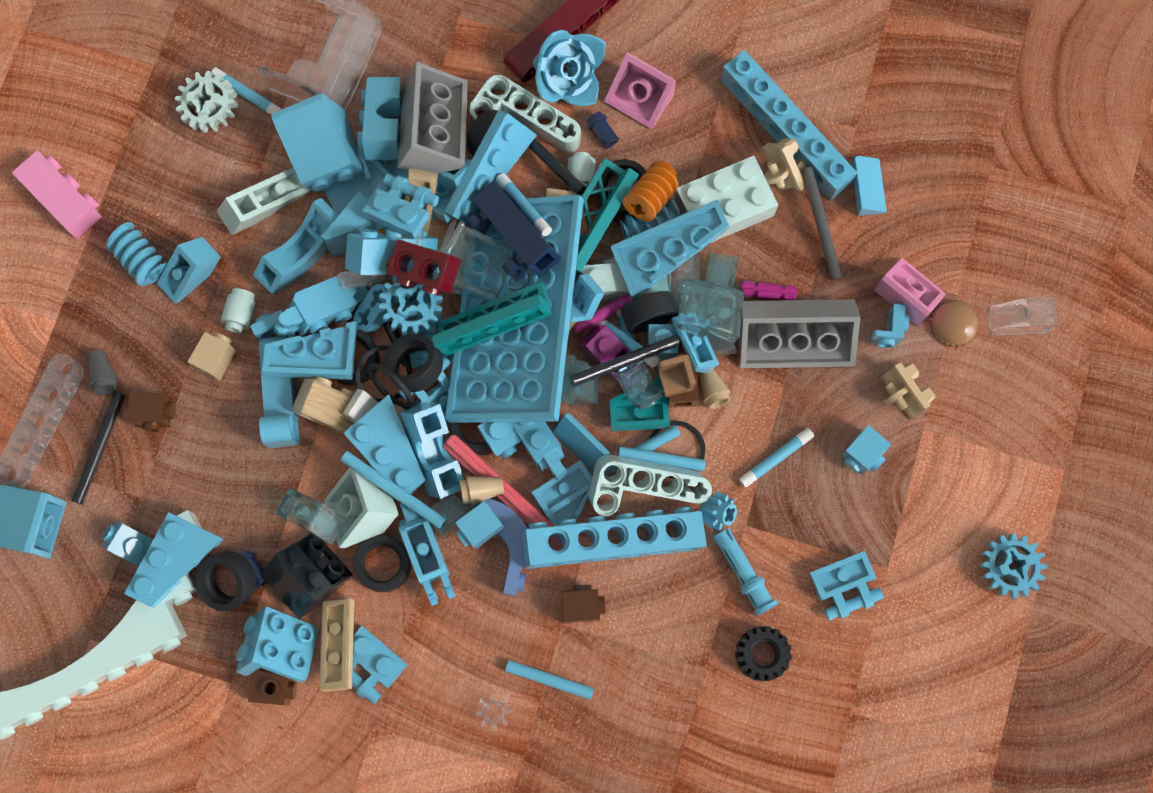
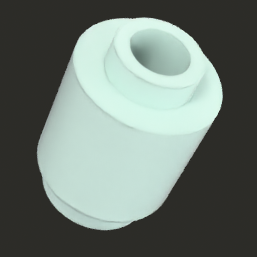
[567,152,596,191]
[221,288,256,333]

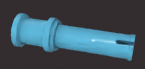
[713,528,779,617]

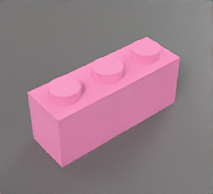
[12,150,102,239]

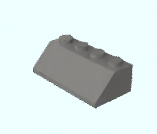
[397,62,468,174]
[738,299,860,368]

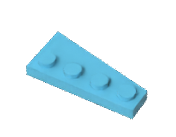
[444,109,537,224]
[610,199,730,300]

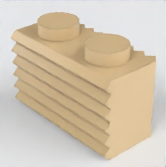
[291,376,355,434]

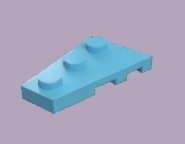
[262,321,357,380]
[344,395,425,494]
[124,512,224,608]

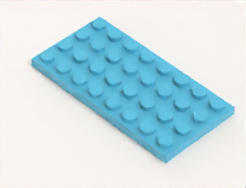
[445,195,584,423]

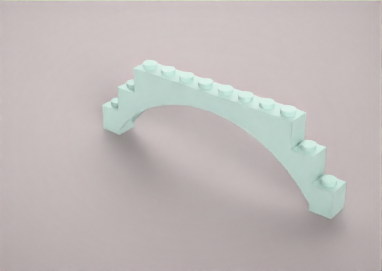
[0,510,202,740]

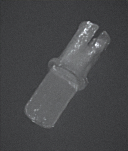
[338,263,393,290]

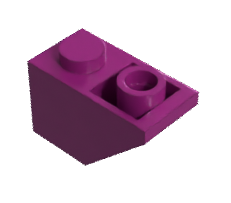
[577,325,644,387]

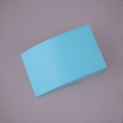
[321,179,405,257]

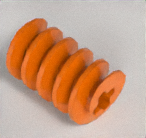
[622,161,678,222]

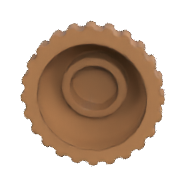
[930,299,980,347]

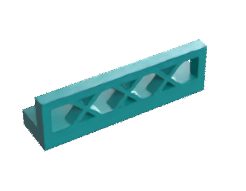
[575,158,639,274]
[432,281,552,356]

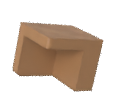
[657,354,696,397]

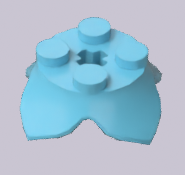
[533,30,606,106]

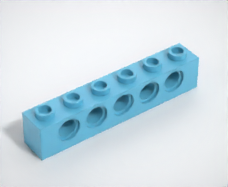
[720,50,857,201]
[521,507,707,569]

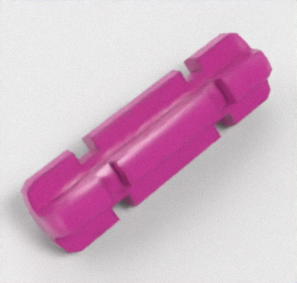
[740,280,797,301]

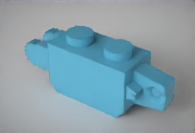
[273,276,369,336]
[510,422,567,480]
[399,503,456,606]

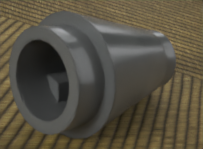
[88,350,119,396]

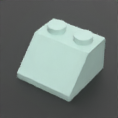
[324,466,398,548]

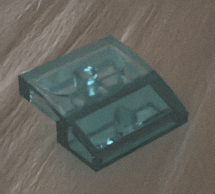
[676,280,745,343]

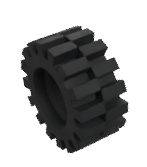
[735,626,792,682]

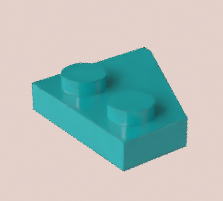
[609,375,670,432]

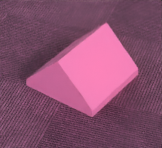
[604,52,676,129]
[874,258,946,327]

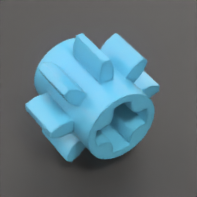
[700,491,737,530]

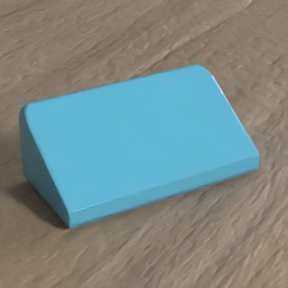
[851,156,887,216]
[671,313,719,373]
[554,413,609,472]

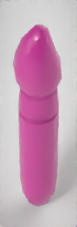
[573,294,633,333]

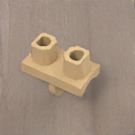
[762,138,808,191]
[881,362,935,420]

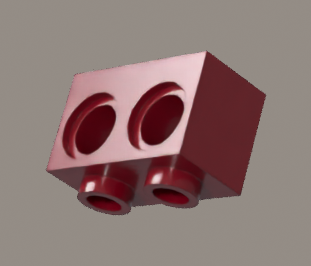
[387,239,462,296]

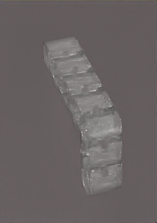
[0,353,84,489]

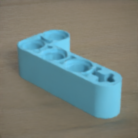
[259,335,300,449]

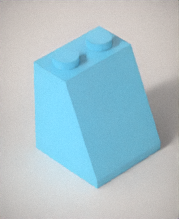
[271,93,363,192]
[0,485,67,559]

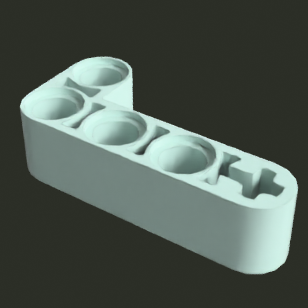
[470,75,581,153]
[588,455,712,516]

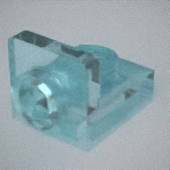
[615,360,664,409]

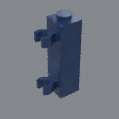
[466,180,561,282]

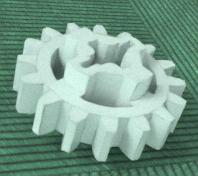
[175,71,238,133]

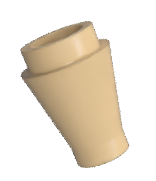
[697,369,731,409]
[459,476,504,506]

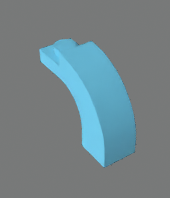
[253,198,338,294]

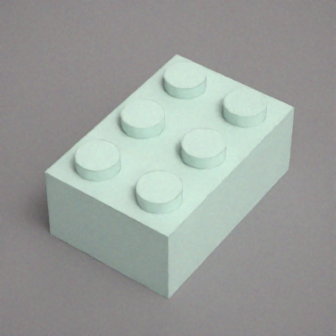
[674,156,778,243]

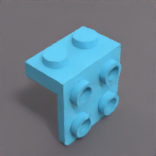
[236,606,318,682]

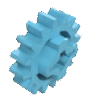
[379,276,443,335]
[979,533,1048,599]

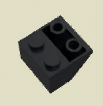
[260,531,353,619]

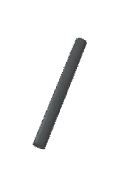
[802,167,842,280]

